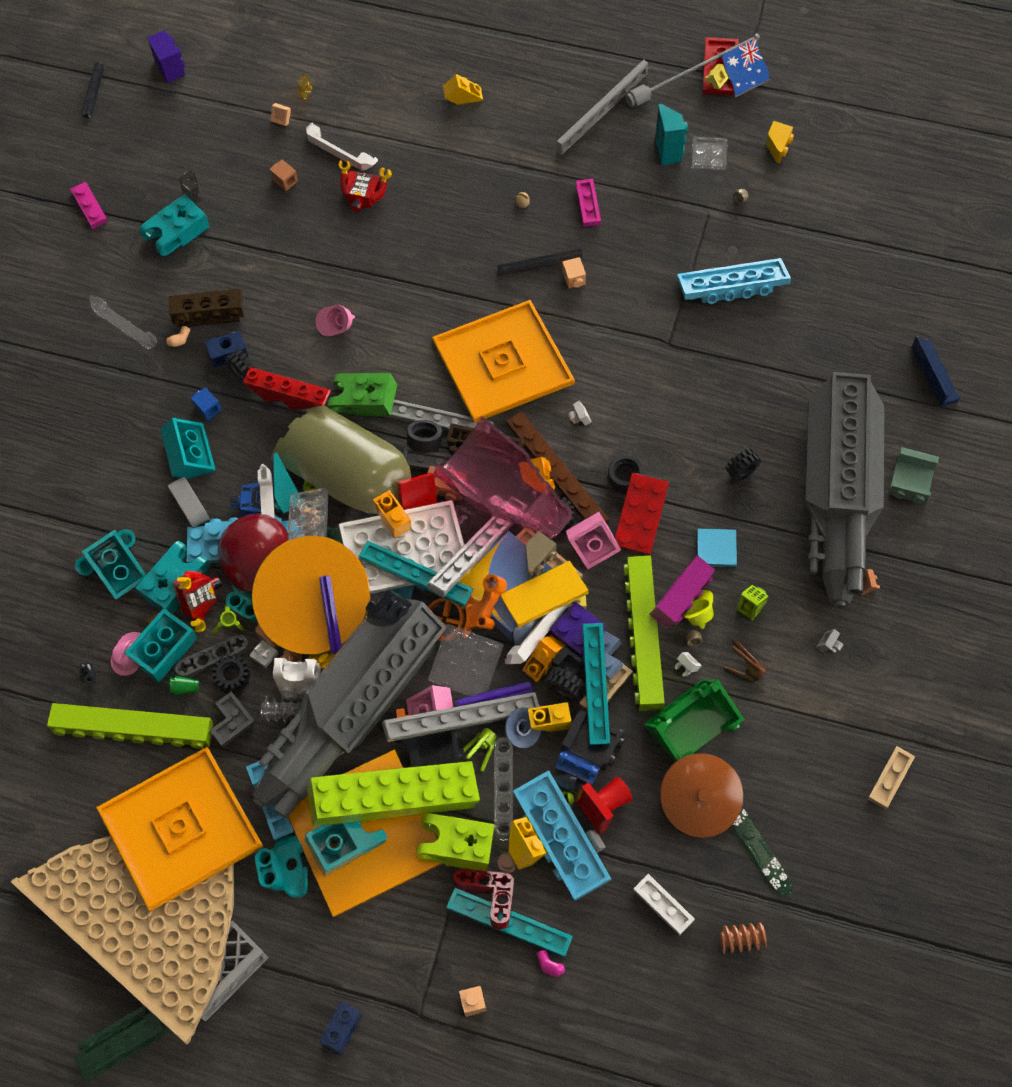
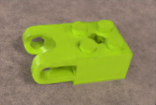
[416,813,495,871]

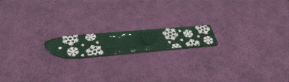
[732,807,792,895]

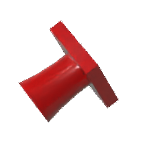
[575,777,632,835]

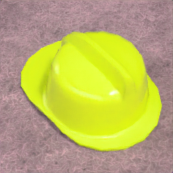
[682,590,714,629]

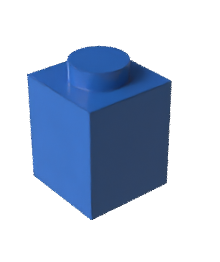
[191,387,222,421]

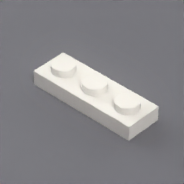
[633,874,695,936]

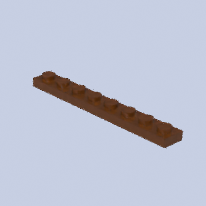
[506,411,609,524]

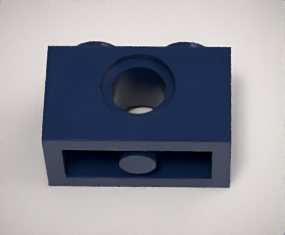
[205,331,249,368]
[319,1001,363,1055]

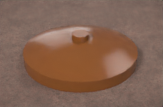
[660,754,743,838]

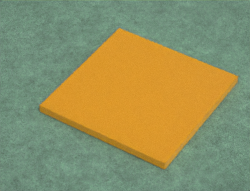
[432,300,575,423]
[96,747,263,912]
[288,750,443,917]

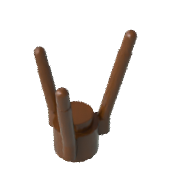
[724,639,767,682]

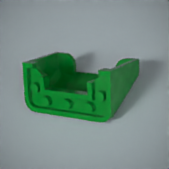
[644,679,745,762]

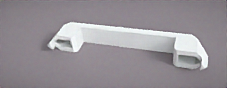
[306,122,378,171]
[258,464,275,518]
[505,603,570,664]

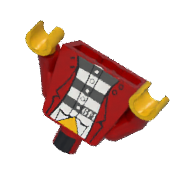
[339,160,392,212]
[172,571,222,632]

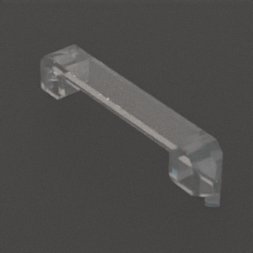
[89,295,157,350]

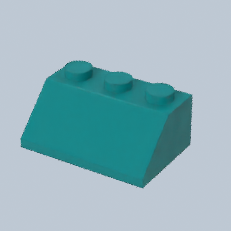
[655,104,688,165]
[160,418,216,479]
[124,608,198,683]

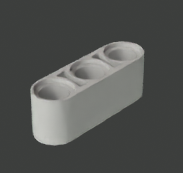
[167,476,210,528]

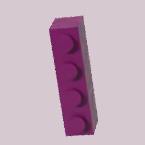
[650,555,715,630]

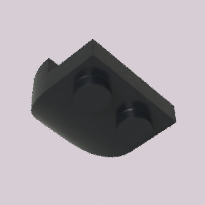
[364,589,412,627]

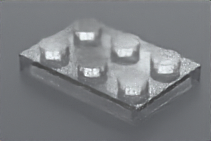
[288,488,328,541]

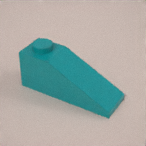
[273,453,304,515]

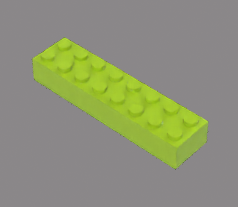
[306,761,480,826]

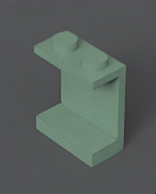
[889,447,939,504]

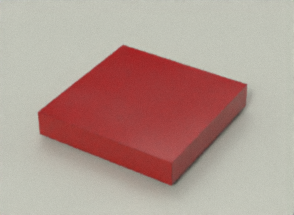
[397,473,437,510]

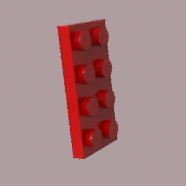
[703,37,739,95]
[615,473,669,555]

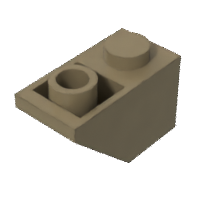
[526,531,557,579]

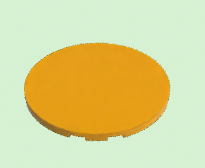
[252,536,370,655]

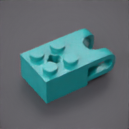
[139,194,210,256]
[135,541,210,615]
[304,821,388,876]

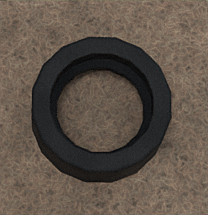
[407,420,442,453]
[608,455,644,492]

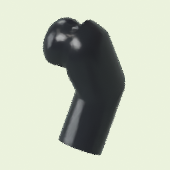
[79,662,97,684]

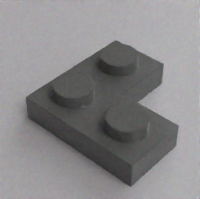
[210,691,256,747]

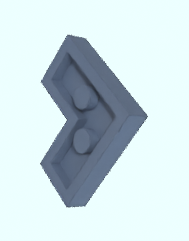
[581,631,623,680]

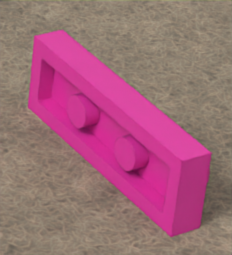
[576,179,601,227]
[70,182,108,229]

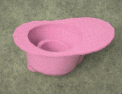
[315,305,355,336]
[110,632,141,676]

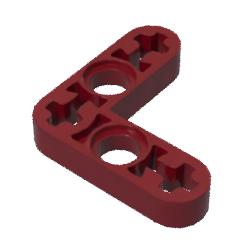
[453,869,514,930]

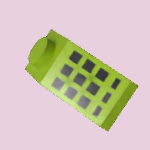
[737,585,768,620]

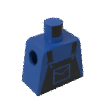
[230,483,275,516]

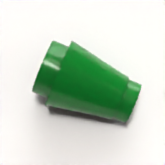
[170,676,199,695]

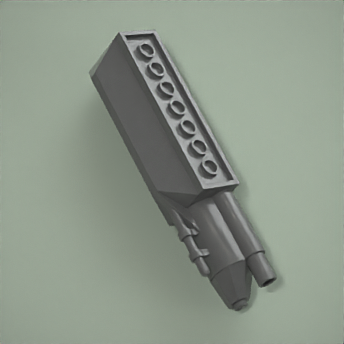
[805,372,885,609]
[252,598,447,819]

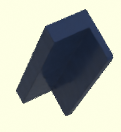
[911,335,960,407]

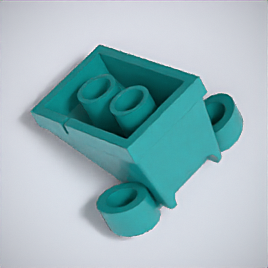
[75,529,146,600]

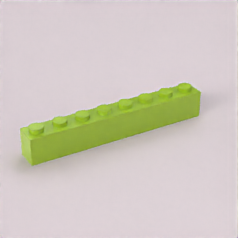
[623,556,664,711]
[47,703,214,749]

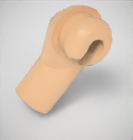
[166,326,190,347]

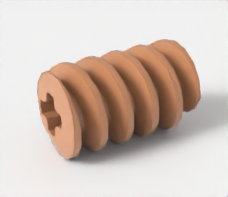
[720,922,767,954]

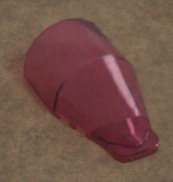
[434,416,572,538]

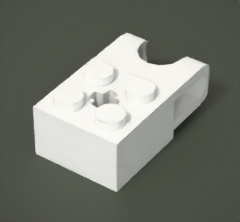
[273,658,322,701]

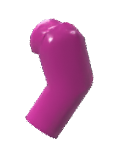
[536,950,565,977]

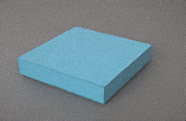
[697,529,737,567]

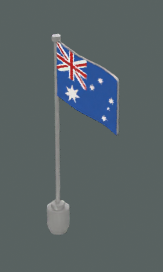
[626,33,769,107]

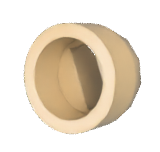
[516,192,529,208]

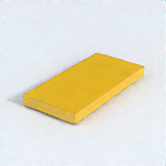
[500,561,589,628]

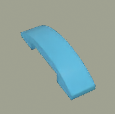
[246,761,294,840]

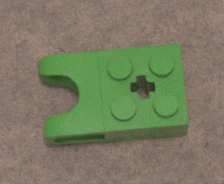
[327,373,397,416]

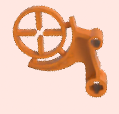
[428,574,507,641]

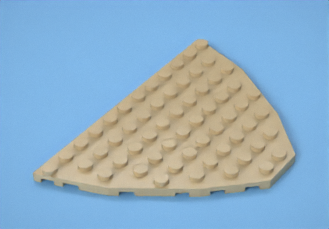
[11,836,234,1045]

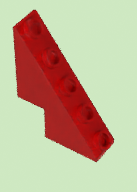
[242,367,331,410]

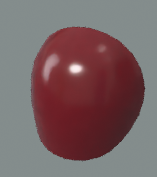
[217,513,291,592]

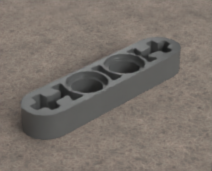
[175,635,249,678]

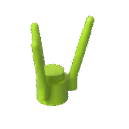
[212,604,244,635]
[463,728,497,772]

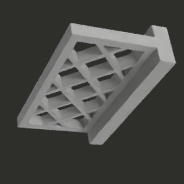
[201,920,269,1022]

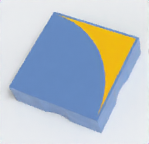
[459,531,553,641]

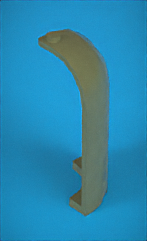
[271,406,411,515]

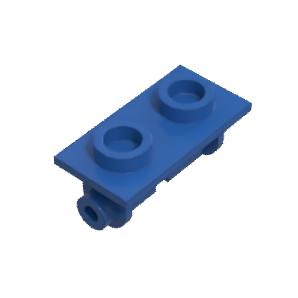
[555,750,601,785]

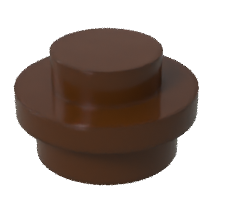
[497,852,517,874]

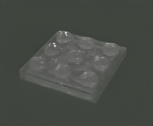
[428,624,504,696]

